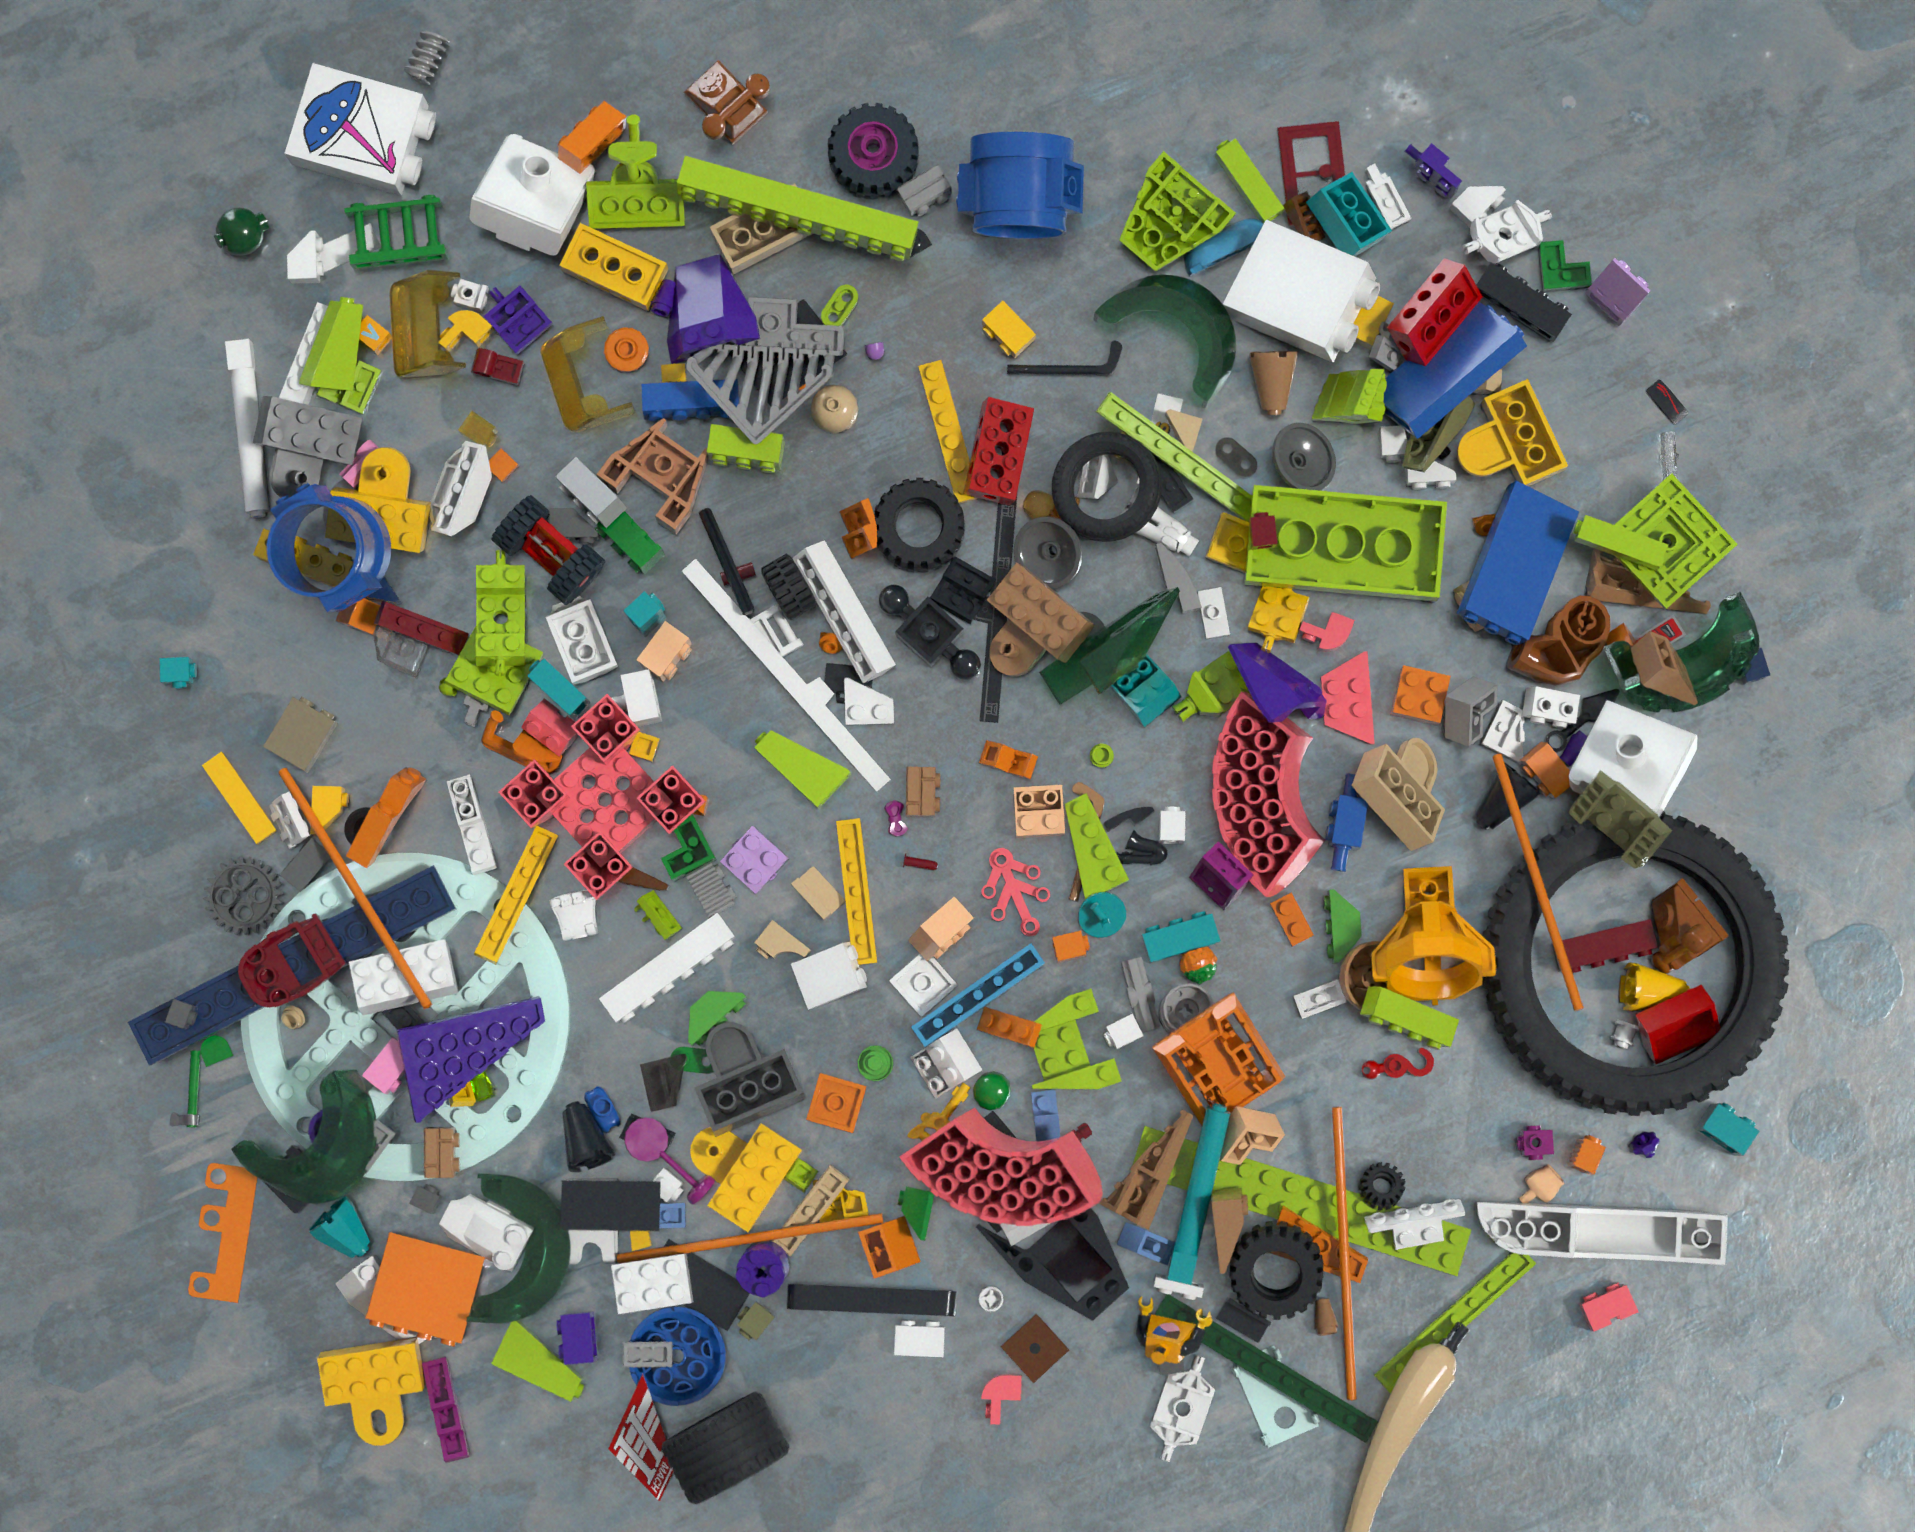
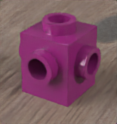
[1517,1125,1554,1160]

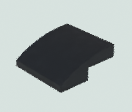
[930,556,996,625]

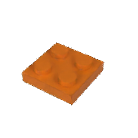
[806,1073,867,1133]

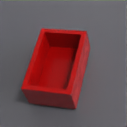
[1636,984,1721,1065]

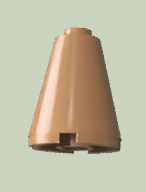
[1249,351,1298,415]

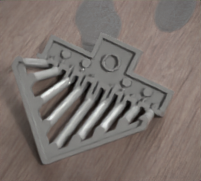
[687,297,844,444]

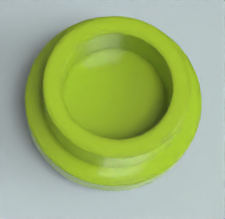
[1090,743,1114,768]

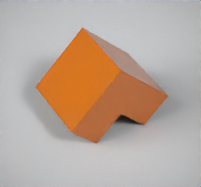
[336,598,380,635]

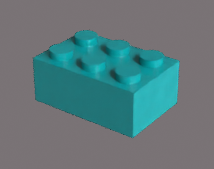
[1306,172,1392,257]

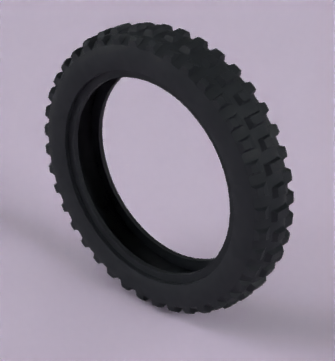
[1482,811,1789,1116]

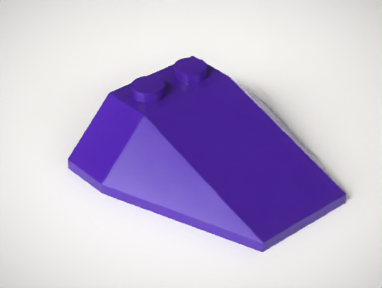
[667,254,760,364]
[1228,643,1327,723]

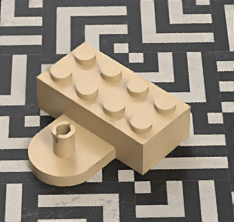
[1352,738,1445,851]

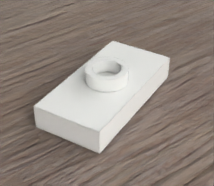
[1197,587,1230,639]

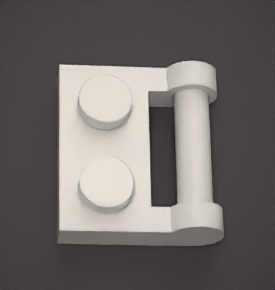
[750,604,804,657]

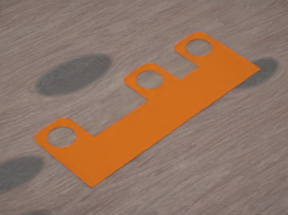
[188,1163,259,1303]

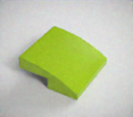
[316,360,381,414]

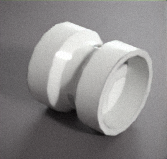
[979,1286,1003,1312]

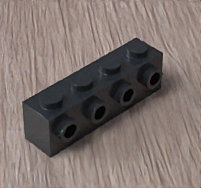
[1476,262,1572,342]

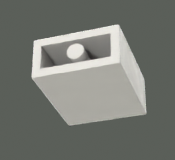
[791,942,867,1009]

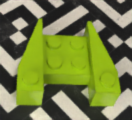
[1032,989,1122,1090]

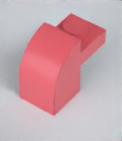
[1298,612,1355,652]
[981,1374,1022,1425]

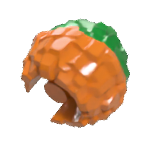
[1179,946,1217,985]

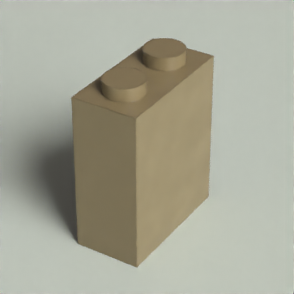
[263,696,338,773]

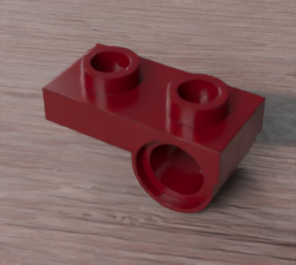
[471,348,524,385]

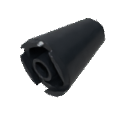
[1475,762,1540,830]
[562,1101,615,1172]

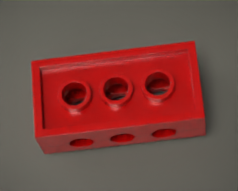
[1387,258,1482,366]
[963,397,1035,506]

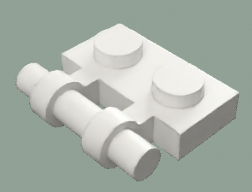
[269,792,310,850]

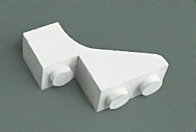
[1378,426,1456,490]

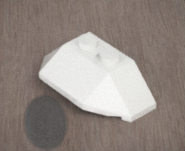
[430,441,492,536]

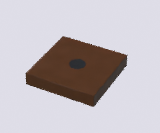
[1000,1313,1069,1383]

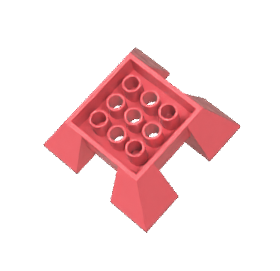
[499,694,706,900]

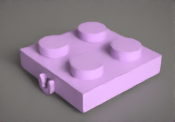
[720,826,789,894]

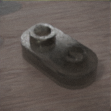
[1215,437,1257,478]

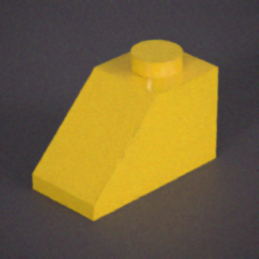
[310,786,349,836]

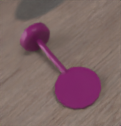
[624,1118,715,1205]

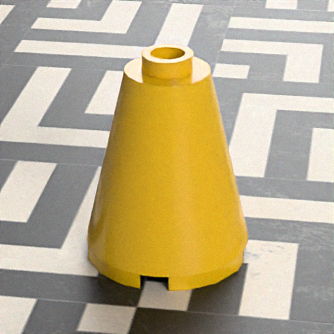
[1619,962,1690,1011]

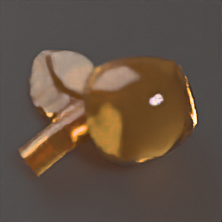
[1022,490,1080,520]

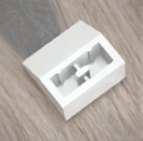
[910,1029,982,1099]

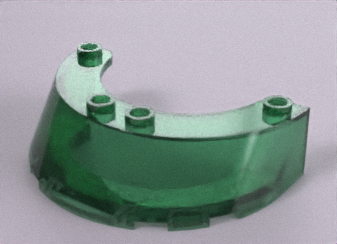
[1093,275,1236,409]
[1603,592,1760,713]
[231,1070,377,1204]
[466,1173,571,1323]

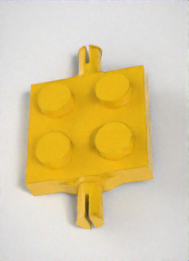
[1248,586,1309,653]

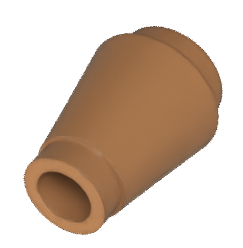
[1314,1299,1339,1336]

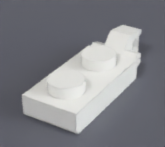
[1365,164,1411,229]

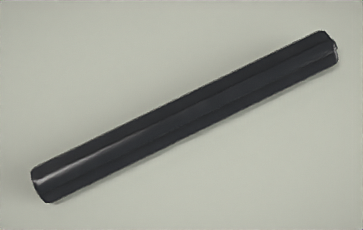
[699,508,755,615]

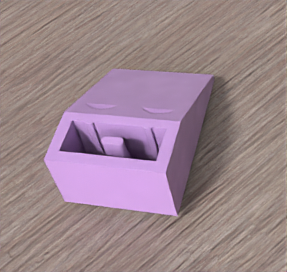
[1585,258,1651,325]

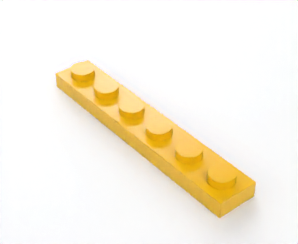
[918,360,978,504]
[836,818,877,965]
[474,826,558,965]

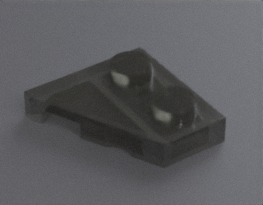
[640,1054,686,1112]

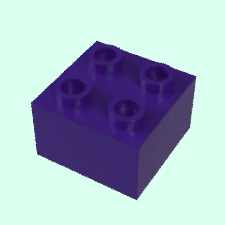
[556,1311,598,1365]

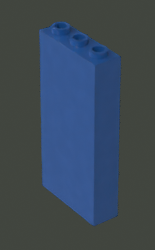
[1384,302,1527,439]
[1457,480,1579,645]

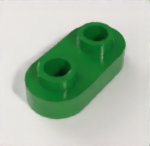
[670,1047,714,1074]

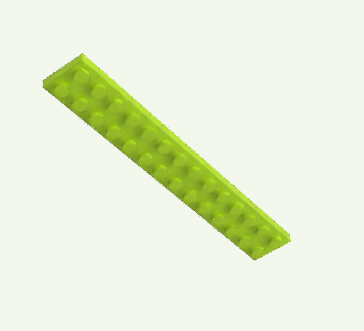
[1130,1126,1472,1276]

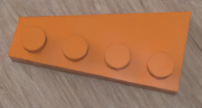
[1268,1206,1368,1283]

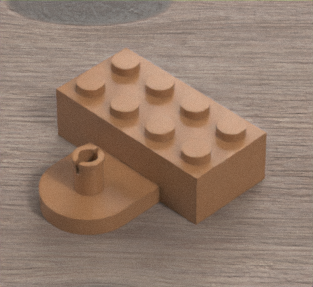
[987,562,1096,676]

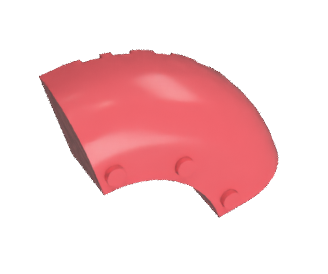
[1212,691,1325,897]
[900,1108,1102,1226]

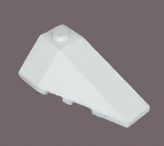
[336,1255,426,1344]

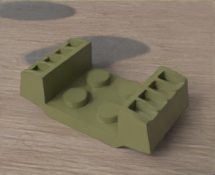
[1569,770,1672,869]

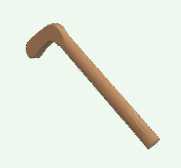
[1069,782,1105,902]

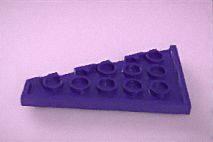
[396,996,545,1123]

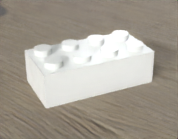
[349,939,458,1015]

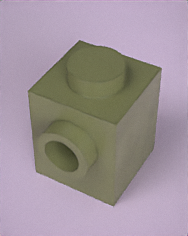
[737,1301,776,1341]

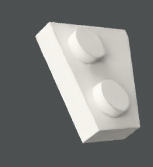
[844,677,894,725]
[1480,700,1525,764]

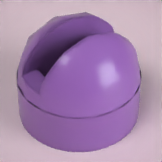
[864,342,884,360]

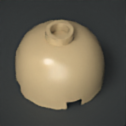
[811,385,859,434]

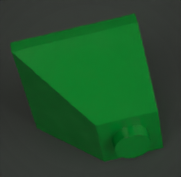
[898,1186,934,1241]

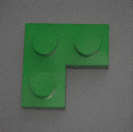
[1539,240,1592,291]

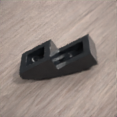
[1103,807,1155,832]

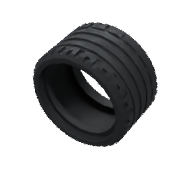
[661,1392,790,1504]

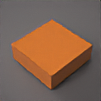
[489,448,519,483]

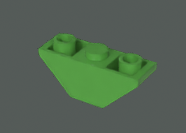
[1324,889,1362,964]
[688,991,747,1046]

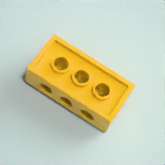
[559,223,669,311]

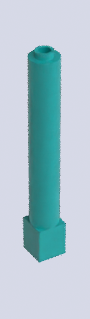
[1167,1103,1231,1285]

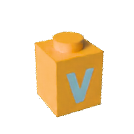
[359,315,393,356]

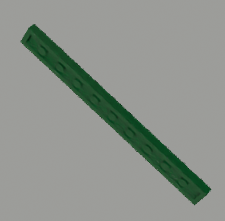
[1155,1294,1378,1443]

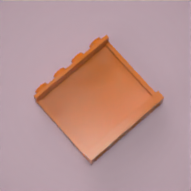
[365,1232,485,1347]

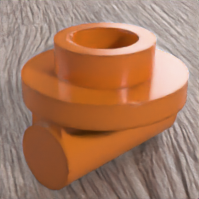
[1472,513,1496,536]
[819,632,843,654]

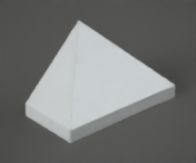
[1077,455,1118,499]

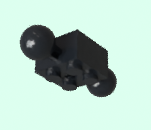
[879,584,981,680]

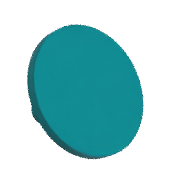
[1078,892,1126,938]

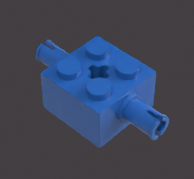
[1325,773,1368,872]

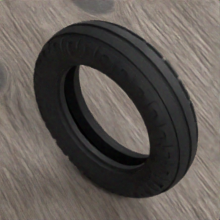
[1052,432,1162,542]

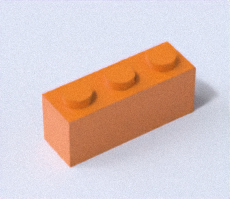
[558,101,627,174]

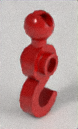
[1361,1048,1434,1079]

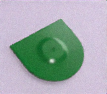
[201,1036,233,1067]

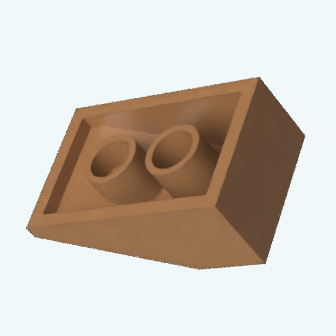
[1212,1188,1249,1274]

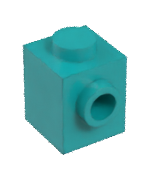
[159,657,197,689]

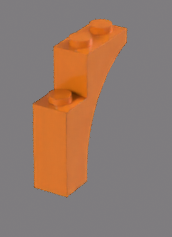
[346,767,426,868]

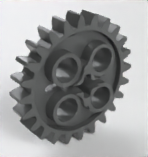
[203,856,284,935]

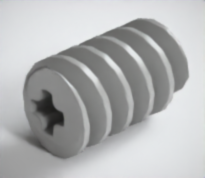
[404,31,449,85]

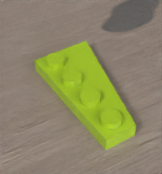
[1065,793,1130,899]

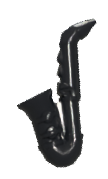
[1116,830,1168,865]

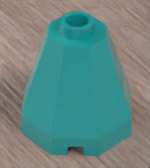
[309,1196,370,1258]

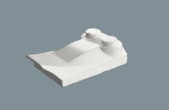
[546,596,618,685]
[439,1194,534,1272]

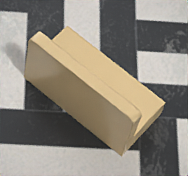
[791,867,845,921]

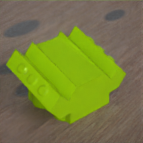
[1312,369,1387,424]

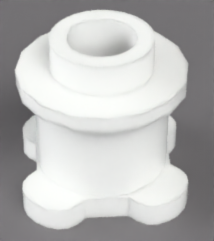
[1610,1020,1639,1049]

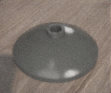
[1272,423,1336,491]
[1014,516,1082,588]

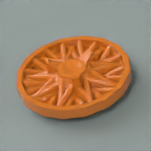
[604,327,649,372]

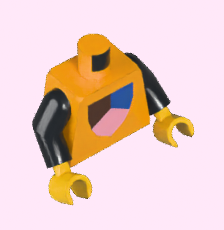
[1136,1296,1212,1364]

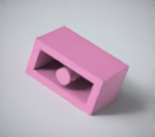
[362,1037,405,1095]

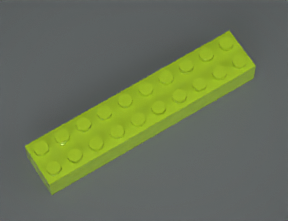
[677,156,919,261]

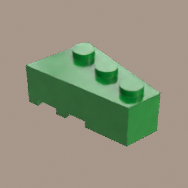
[594,511,665,575]

